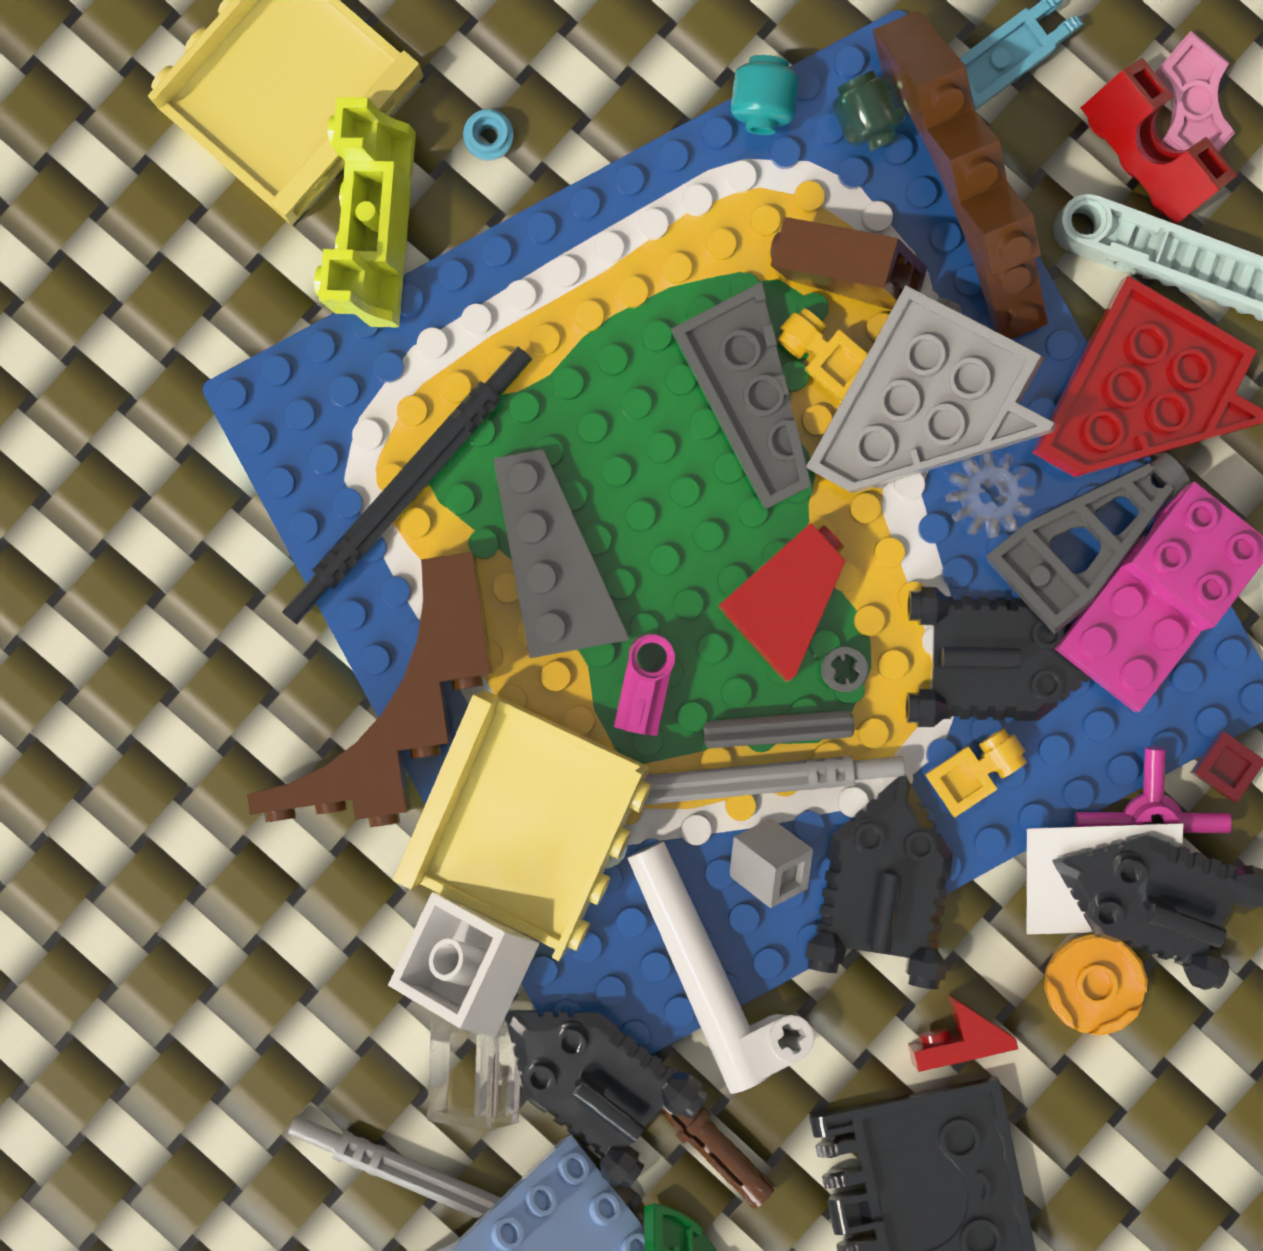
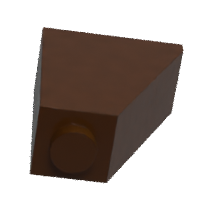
[770,217,928,310]

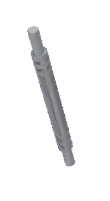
[644,755,905,805]
[288,1115,501,1219]

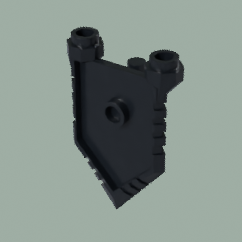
[905,587,1092,727]
[804,775,953,990]
[1052,835,1263,990]
[504,1010,707,1189]

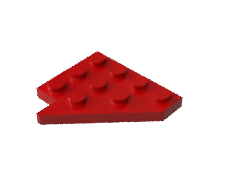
[1032,276,1263,478]

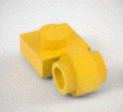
[777,308,868,402]
[925,728,1027,817]

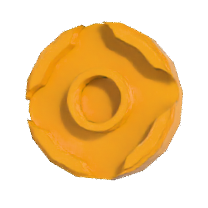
[1044,933,1148,1036]

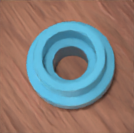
[463,109,514,161]

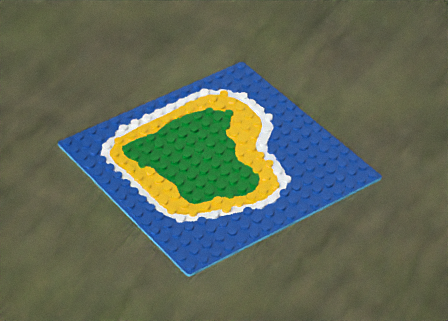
[202,10,1263,1055]

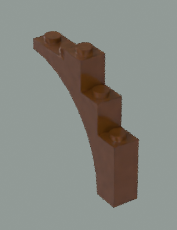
[872,10,1048,339]
[247,552,493,827]

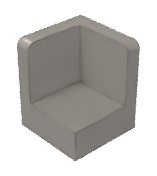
[730,819,813,908]

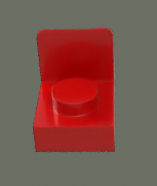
[908,994,1018,1072]

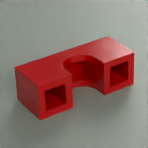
[1080,57,1238,225]

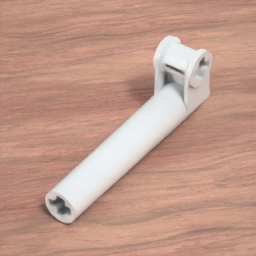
[627,841,814,1094]

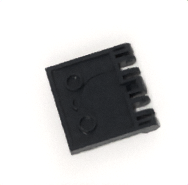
[809,1076,1036,1251]

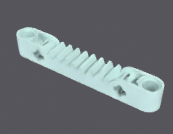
[1053,193,1263,321]

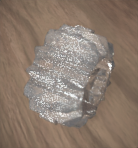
[945,452,1034,538]

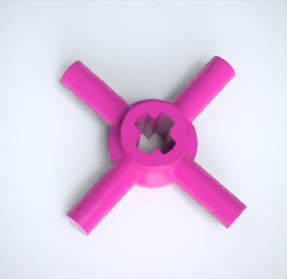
[1074,746,1231,833]

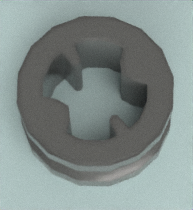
[821,647,868,692]

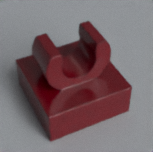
[1190,731,1263,803]

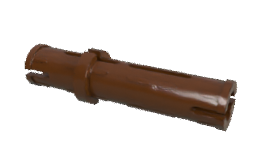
[659,1106,776,1209]

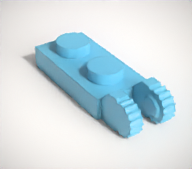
[960,0,1084,111]

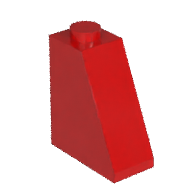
[717,523,845,682]

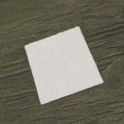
[1027,823,1183,934]

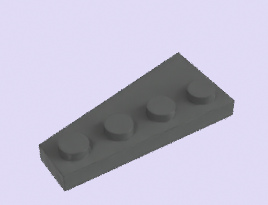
[671,282,811,510]
[493,449,630,658]

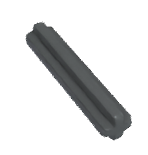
[703,710,854,748]

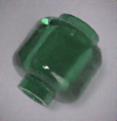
[832,70,907,152]

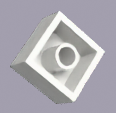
[388,892,540,1037]

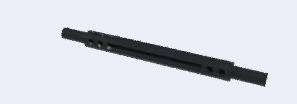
[282,346,533,625]

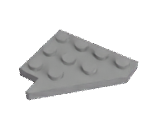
[806,285,1057,493]

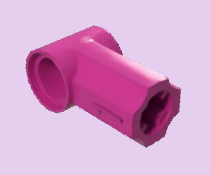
[614,632,675,736]

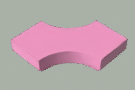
[1155,31,1235,151]

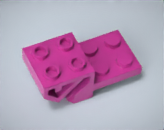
[1054,482,1263,712]

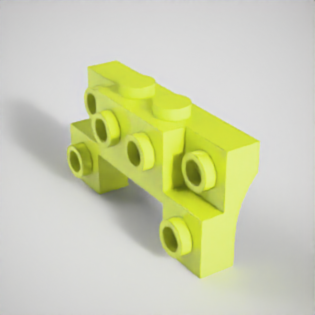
[314,97,416,327]

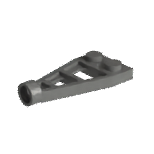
[987,453,1190,634]

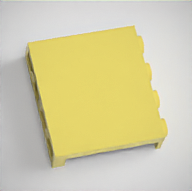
[148,0,424,226]
[393,690,652,961]

